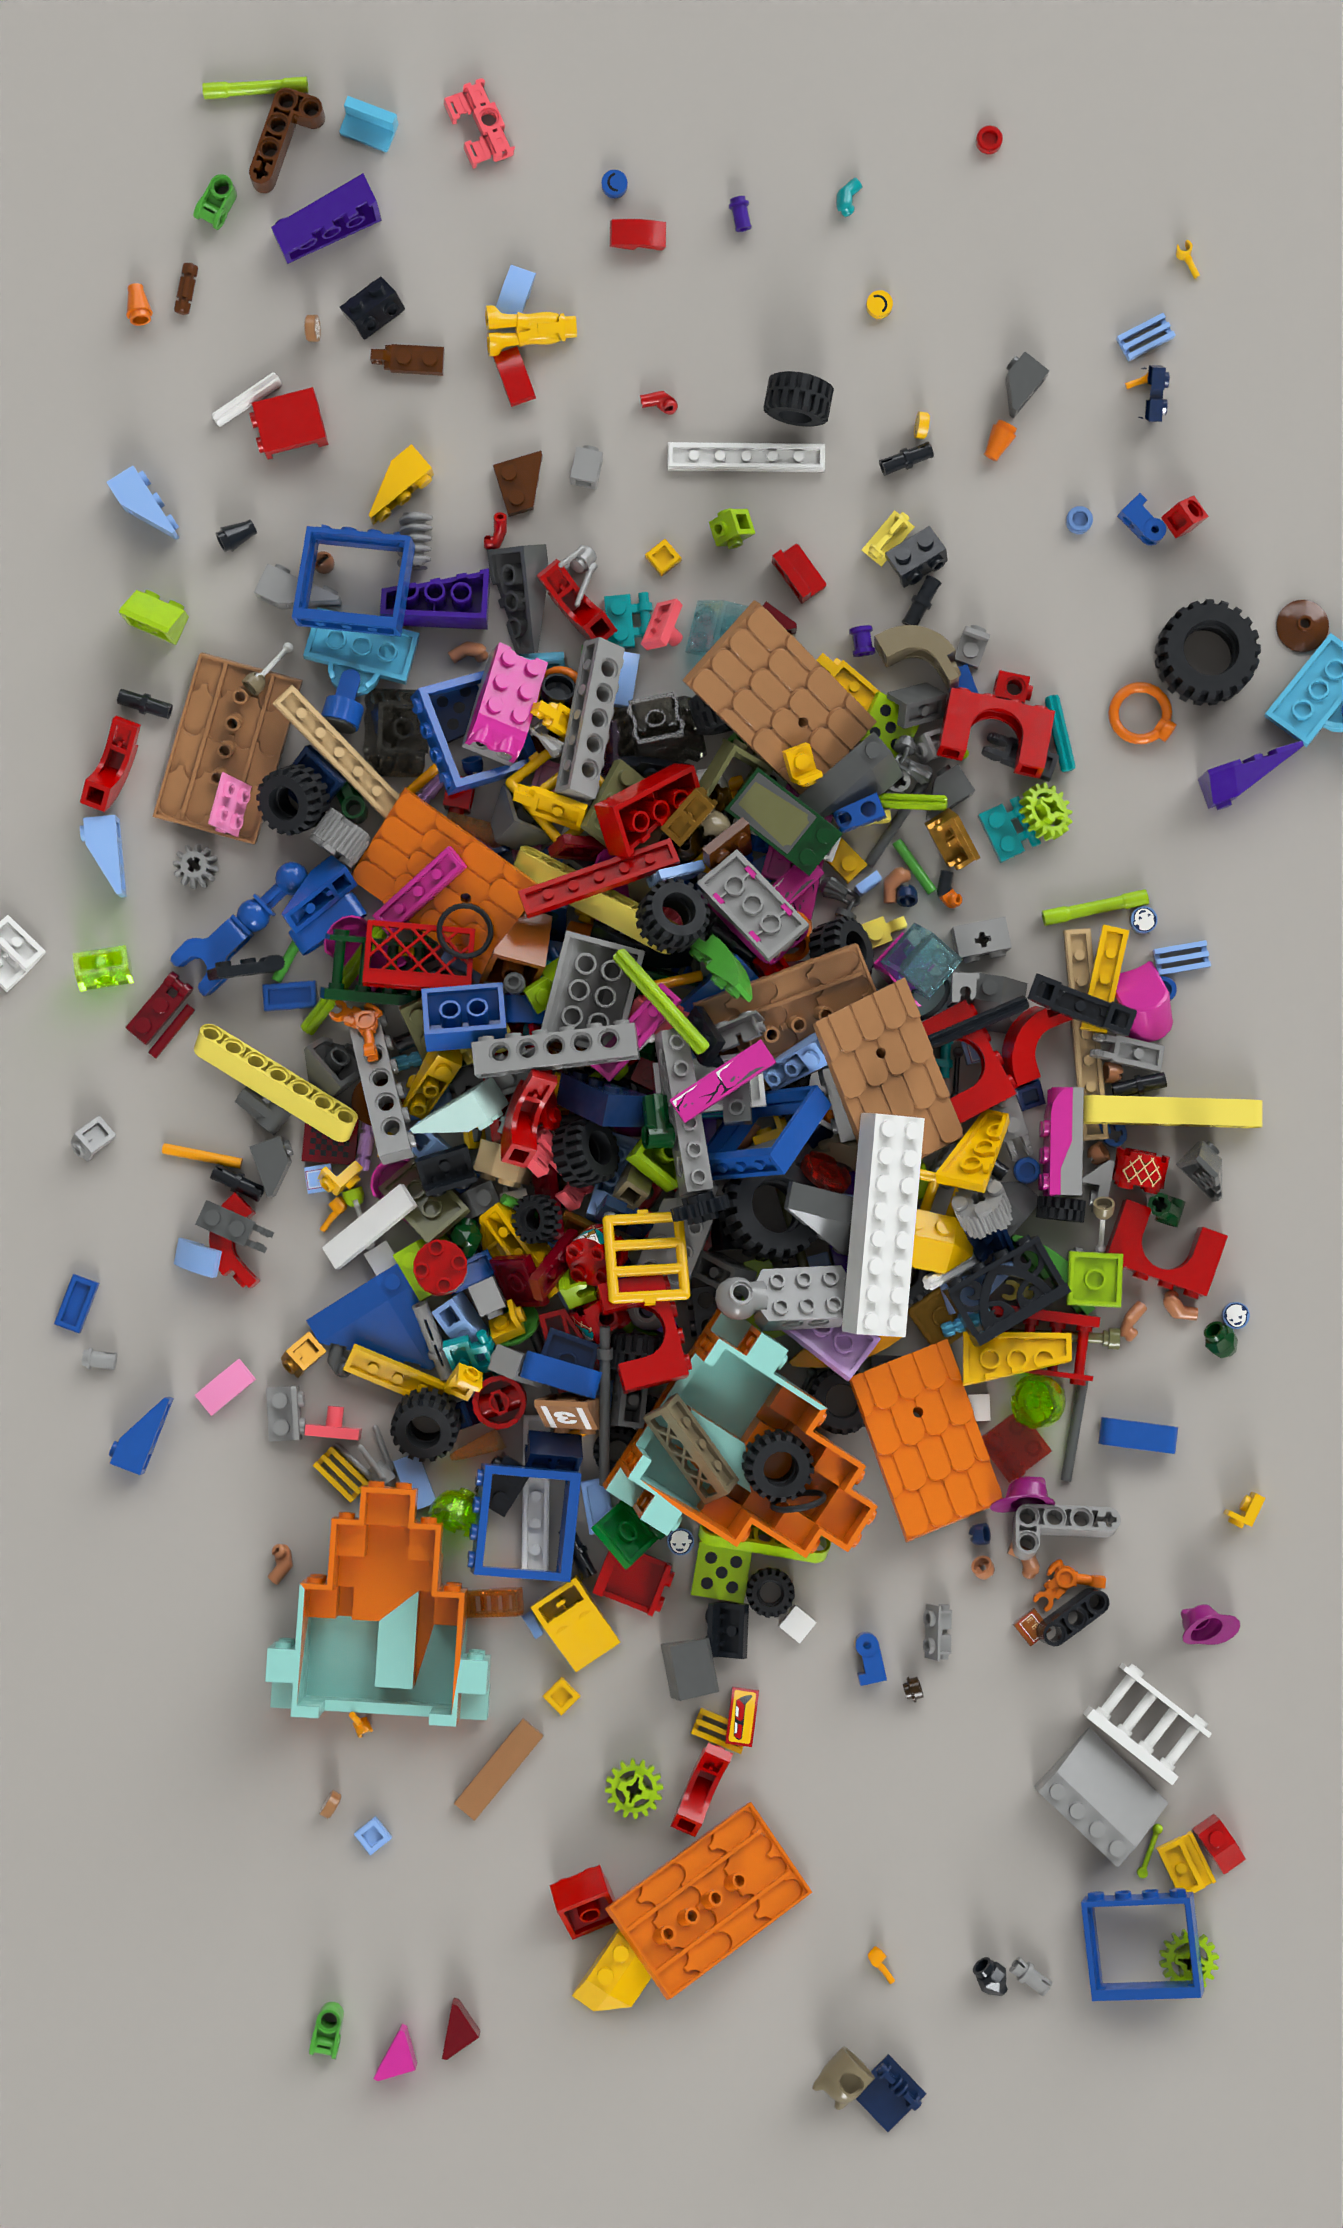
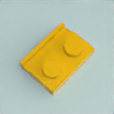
[1156,1831,1216,1893]

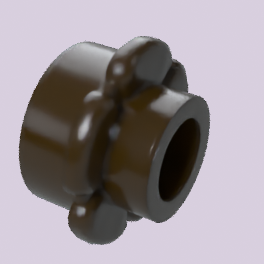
[903,1676,924,1703]

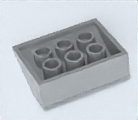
[541,930,645,1049]
[1034,1728,1168,1867]

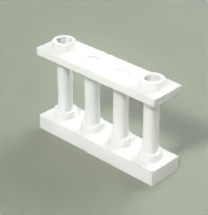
[1083,1663,1212,1785]

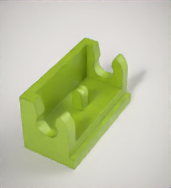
[558,1269,597,1309]

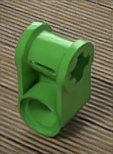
[193,174,237,230]
[309,2002,344,2060]

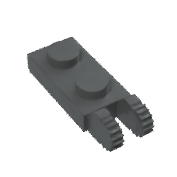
[195,1200,274,1253]

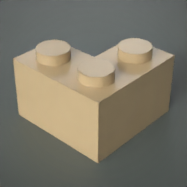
[473,1139,533,1188]

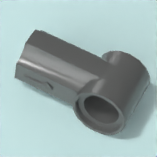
[235,1086,291,1135]

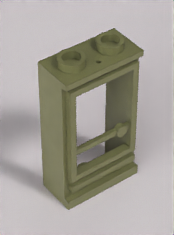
[698,738,773,840]

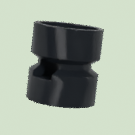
[538,673,576,709]

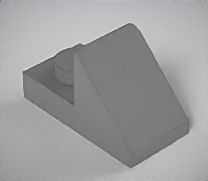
[1082,1160,1115,1213]

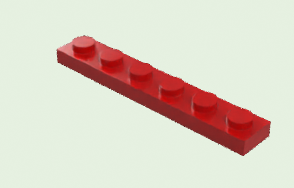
[518,838,680,918]

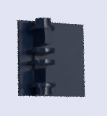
[856,2054,927,2132]

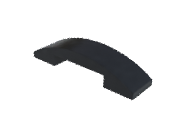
[589,920,693,968]
[1027,973,1137,1036]

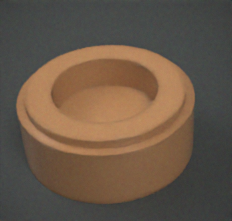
[304,315,321,342]
[319,1790,342,1819]

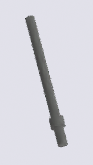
[597,1325,613,1486]

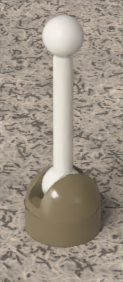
[242,642,293,696]
[1093,1196,1115,1253]

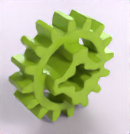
[1019,783,1073,841]
[605,1758,664,1819]
[1159,1929,1219,1988]

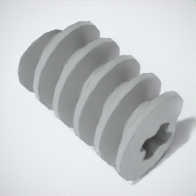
[397,512,433,570]

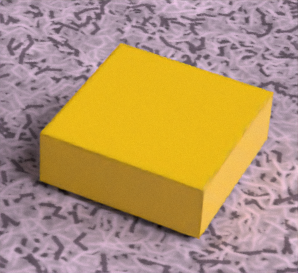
[645,539,682,577]
[542,1676,581,1716]

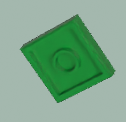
[591,1500,658,1570]

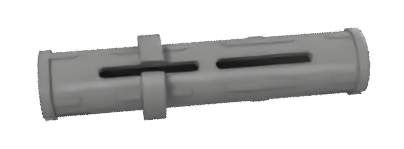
[412,1300,453,1380]

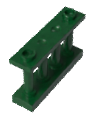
[320,929,436,1006]

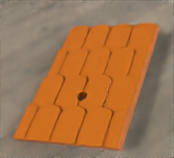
[351,787,538,975]
[849,1339,1002,1542]
[605,1802,812,2000]

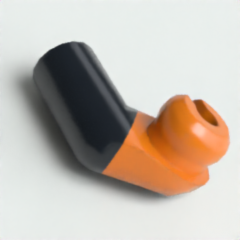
[937,870,962,908]

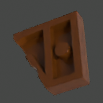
[493,451,543,517]
[702,817,753,870]

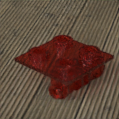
[982,1408,1052,1483]

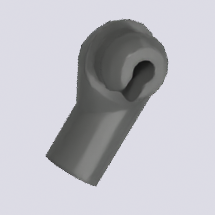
[327,1343,351,1377]

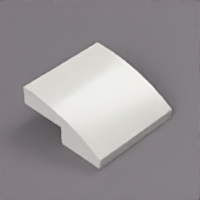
[0,915,46,992]

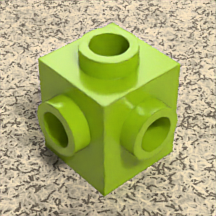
[709,508,756,549]

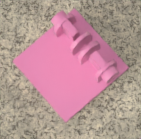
[208,772,252,837]

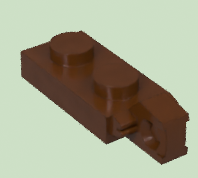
[370,344,445,376]

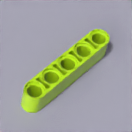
[698,1524,831,1563]

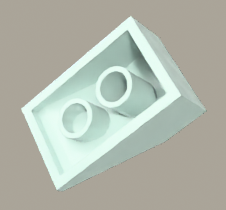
[410,1077,509,1133]

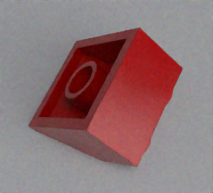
[549,1865,615,1940]

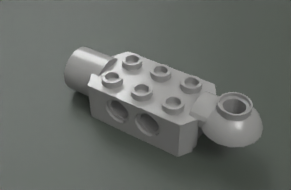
[627,1182,719,1331]
[715,1265,847,1331]

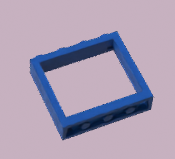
[292,524,415,637]
[410,671,536,796]
[707,1085,832,1180]
[467,1463,582,1582]
[1081,1888,1204,2001]

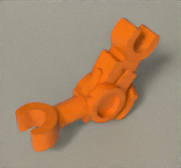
[329,1000,383,1062]
[1033,1559,1106,1612]

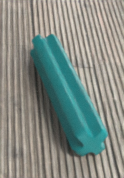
[1045,695,1076,772]

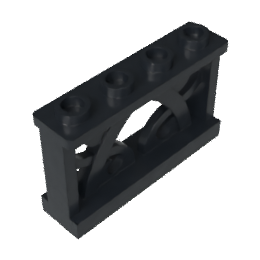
[942,1234,1071,1347]

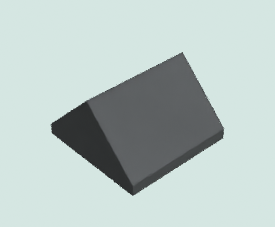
[661,1638,719,1701]

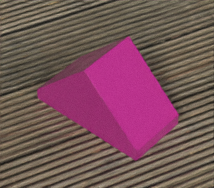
[373,2023,417,2081]

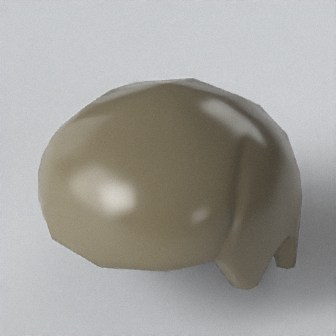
[700,810,731,839]

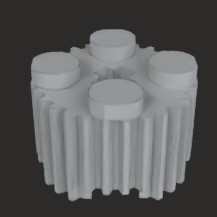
[309,808,372,868]
[951,1178,1013,1240]

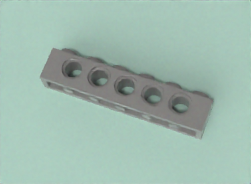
[555,637,625,802]
[348,1003,417,1165]
[471,1019,640,1079]
[655,1029,714,1196]

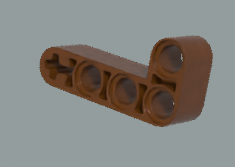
[249,88,325,193]

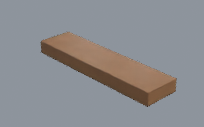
[454,1718,544,1821]

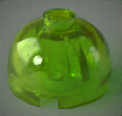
[1011,1375,1066,1429]
[427,1487,476,1537]

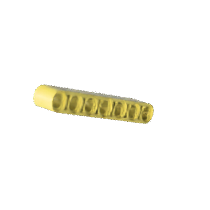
[513,846,679,954]
[194,1024,358,1142]
[1083,1095,1263,1128]

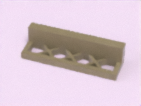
[643,1393,739,1504]

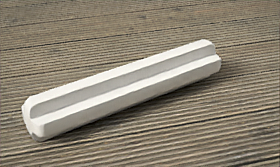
[212,373,282,427]
[922,1253,980,1290]

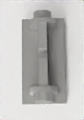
[715,1010,766,1052]
[923,1603,952,1661]

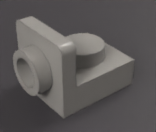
[955,625,990,669]
[914,727,941,765]
[71,1115,116,1162]

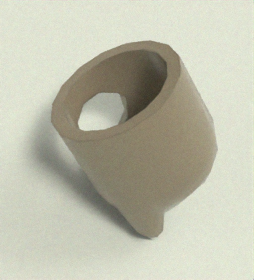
[812,2046,875,2110]

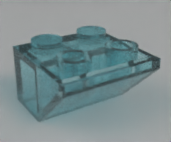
[685,600,748,656]
[881,923,963,1000]

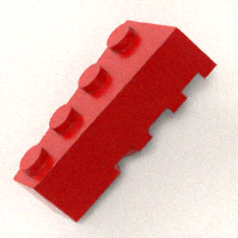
[594,763,700,857]

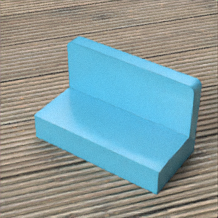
[339,96,399,152]

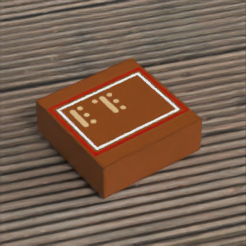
[1013,1608,1051,1647]

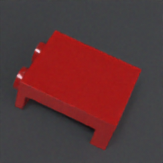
[249,387,329,460]
[592,1550,675,1617]

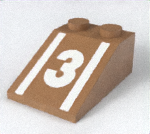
[534,1393,599,1435]

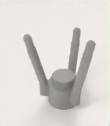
[546,545,598,607]
[334,1425,396,1484]

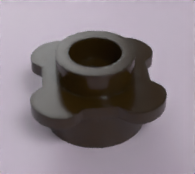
[709,783,732,812]

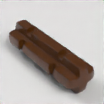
[174,263,198,315]

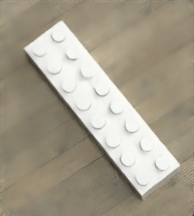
[842,1113,925,1337]

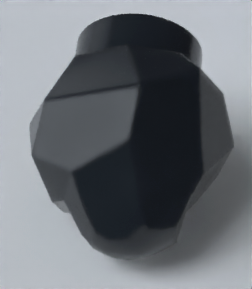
[973,1957,1008,1996]

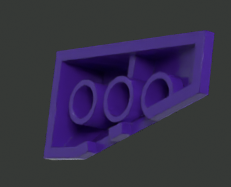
[1198,741,1304,810]

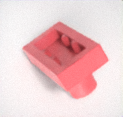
[641,598,683,650]
[305,1406,362,1440]

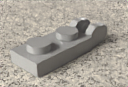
[1089,1033,1165,1073]
[991,1095,1034,1162]

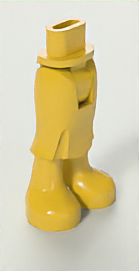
[485,305,577,357]

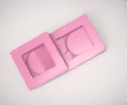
[195,1359,256,1416]

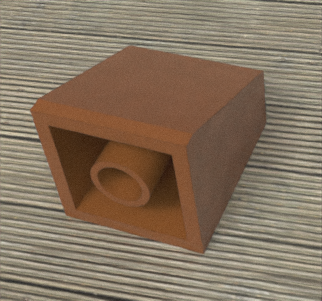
[479,912,553,995]

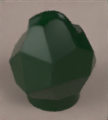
[450,1218,483,1259]
[1204,1321,1238,1358]

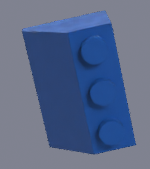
[421,982,507,1052]

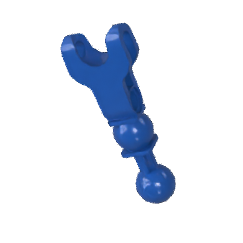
[170,862,308,996]

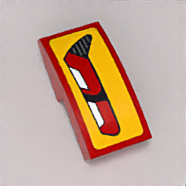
[725,1686,759,1747]

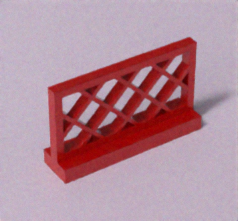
[362,919,475,991]

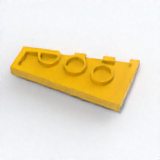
[935,1109,1010,1193]
[963,1331,1072,1386]

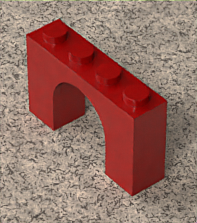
[936,687,1055,779]
[922,999,1017,1124]
[1105,1199,1228,1300]
[596,1275,692,1394]

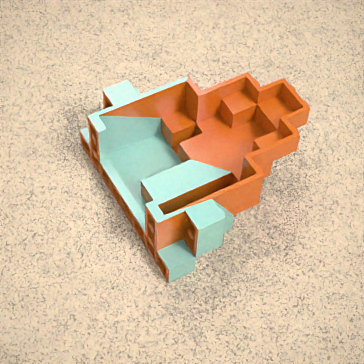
[602,1308,878,1558]
[265,1481,491,1727]

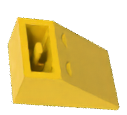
[530,1574,621,1672]

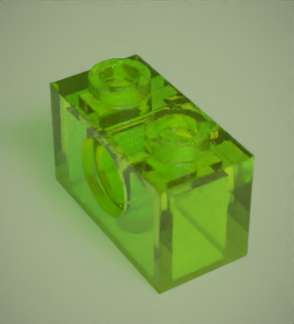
[72,945,134,991]

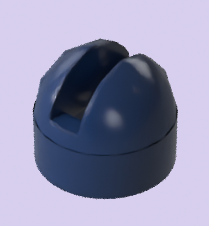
[897,884,918,907]
[968,1523,991,1545]

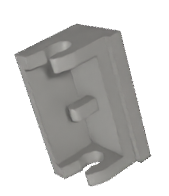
[947,972,979,1007]

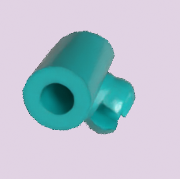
[836,177,862,217]

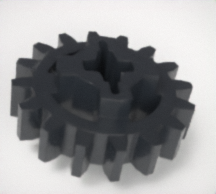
[670,1191,731,1225]

